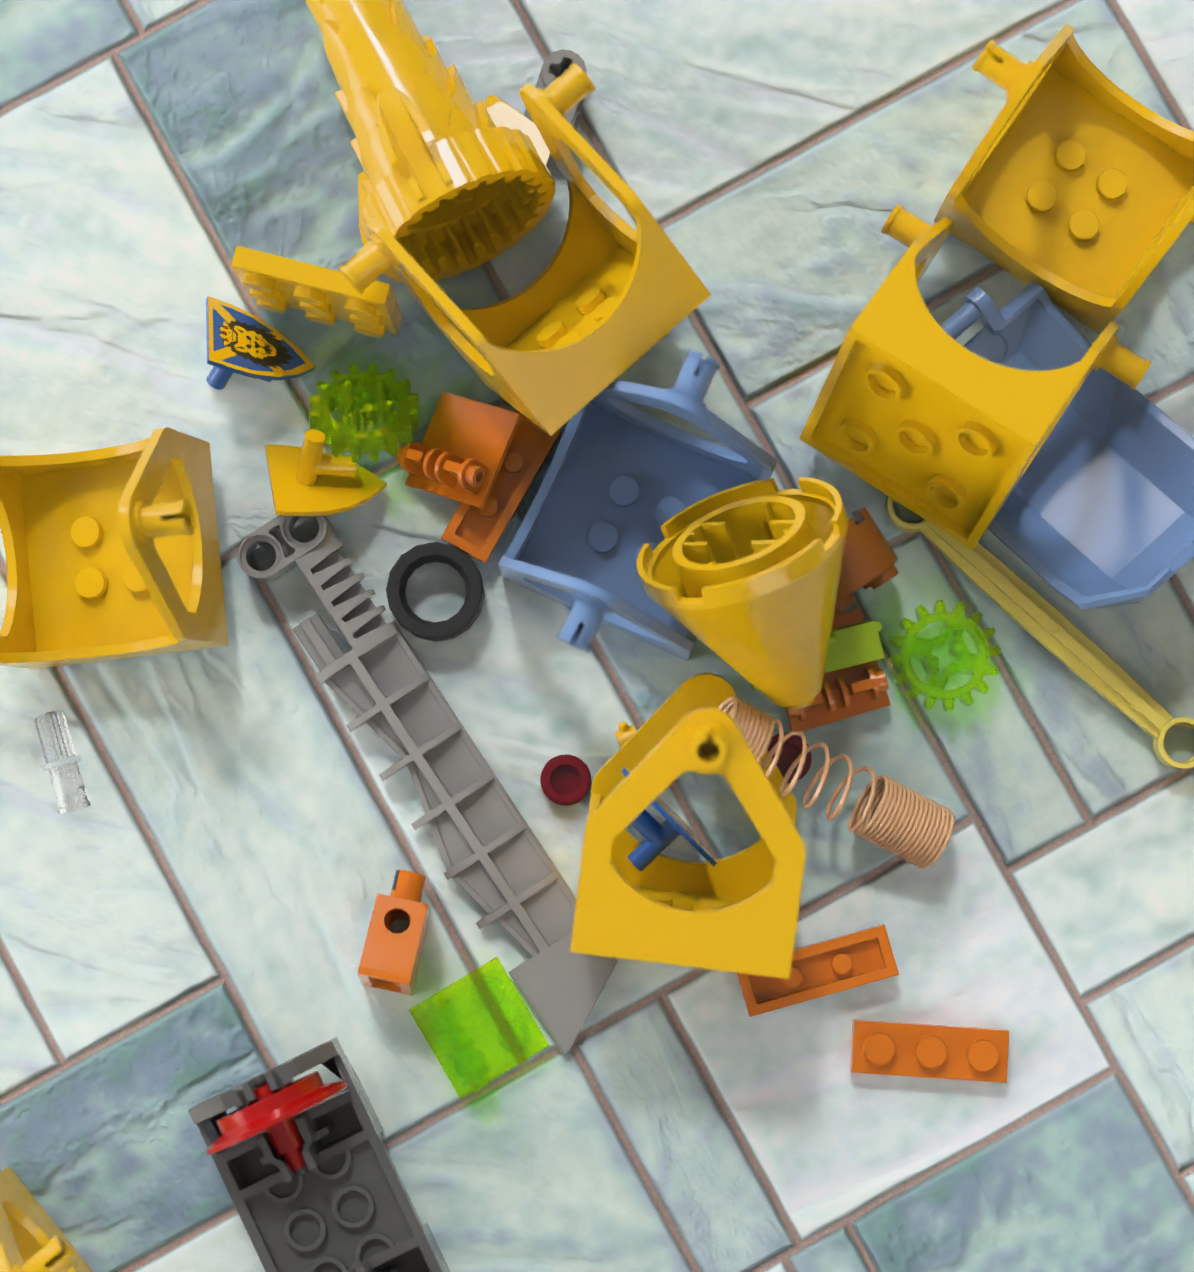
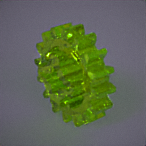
[309,363,419,463]
[887,600,1001,712]

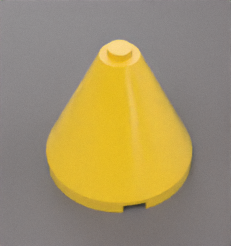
[637,477,848,710]

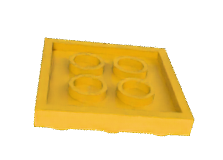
[231,245,402,338]

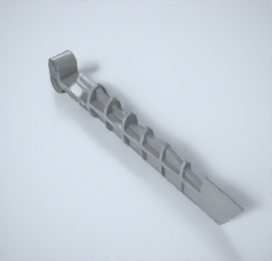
[237,515,618,1054]

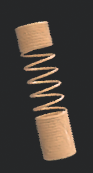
[717,696,954,869]

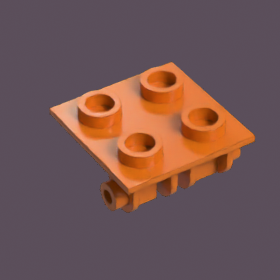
[396,392,522,509]
[785,608,891,732]

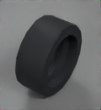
[386,542,485,642]

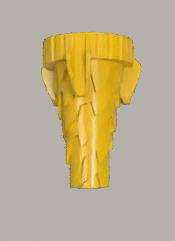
[305,0,556,283]

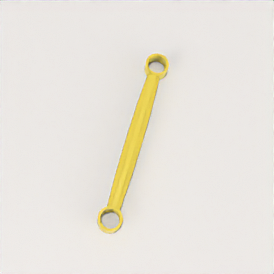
[885,496,1194,769]

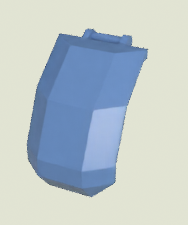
[941,281,1194,610]

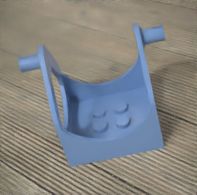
[498,350,777,661]

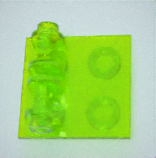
[409,957,550,1099]

